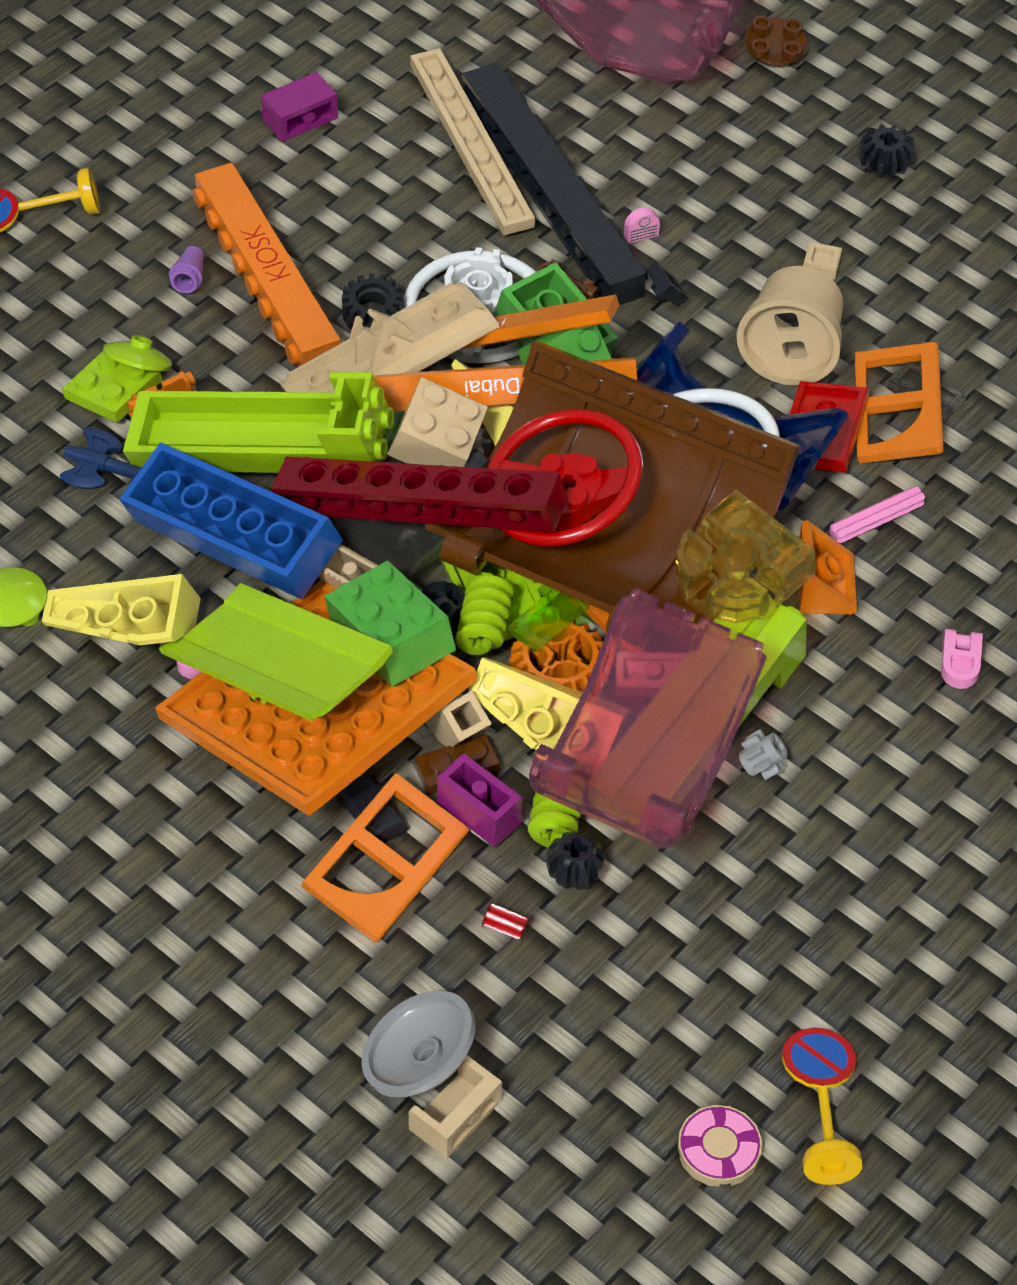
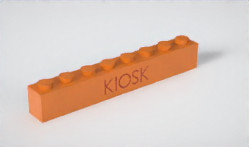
[192,162,341,367]

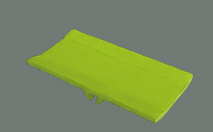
[159,583,393,721]

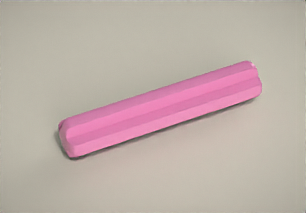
[829,486,925,544]

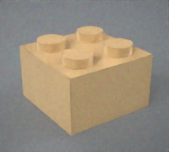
[387,377,488,467]

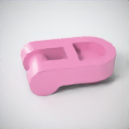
[941,629,983,689]

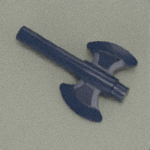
[60,428,142,489]

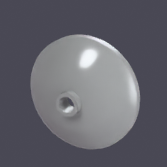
[362,991,476,1098]

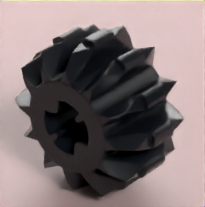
[859,124,915,178]

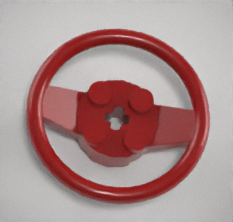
[488,409,643,546]

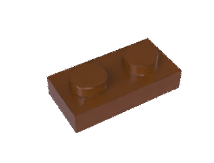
[414,734,500,795]

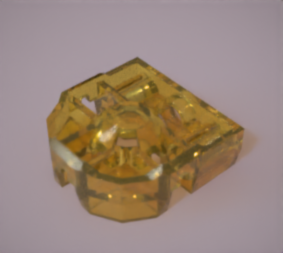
[675,490,816,623]

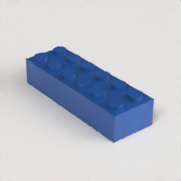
[119,442,343,600]

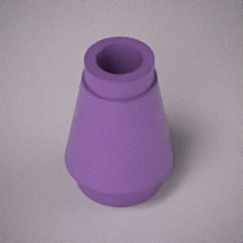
[169,246,204,293]

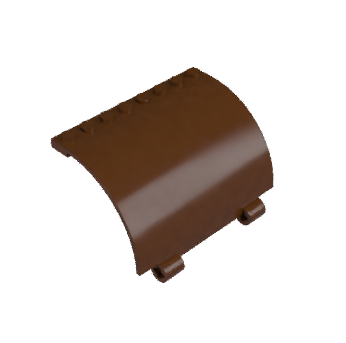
[425,341,800,647]

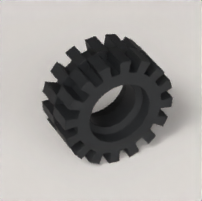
[342,273,404,329]

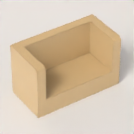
[409,1055,502,1158]

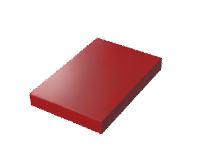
[782,381,869,472]

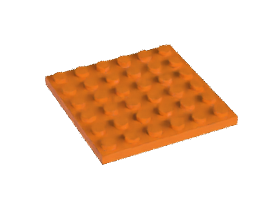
[155,581,478,816]

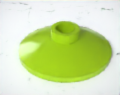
[103,335,172,371]

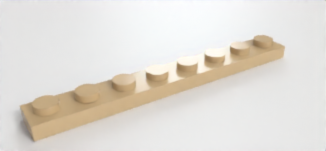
[410,48,535,236]

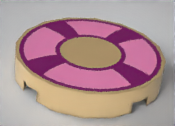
[678,1105,762,1187]

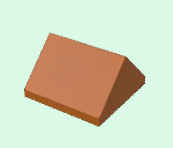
[796,520,857,614]

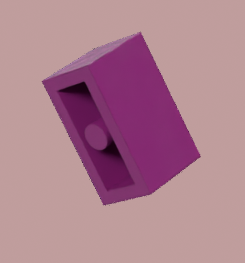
[261,72,338,142]
[437,753,522,847]

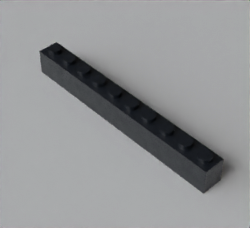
[462,62,648,305]

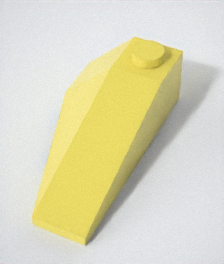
[42,574,201,645]
[468,657,631,785]

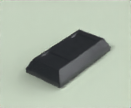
[337,773,409,843]

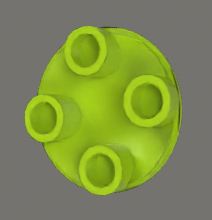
[0,567,47,627]

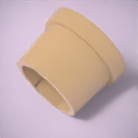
[737,266,843,385]

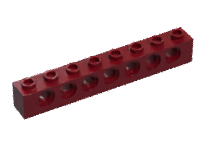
[271,456,568,532]

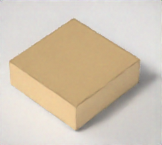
[803,242,842,280]

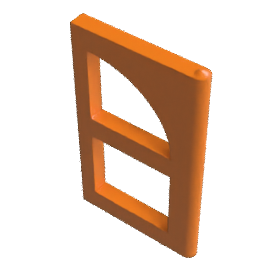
[855,342,943,464]
[301,773,469,943]

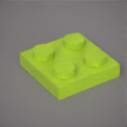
[62,351,163,423]

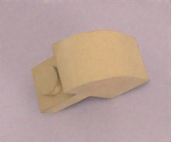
[425,691,491,747]

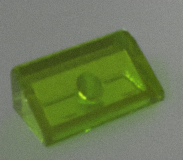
[506,589,589,652]

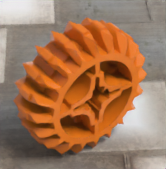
[509,616,611,696]

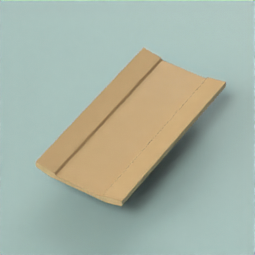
[279,282,499,392]

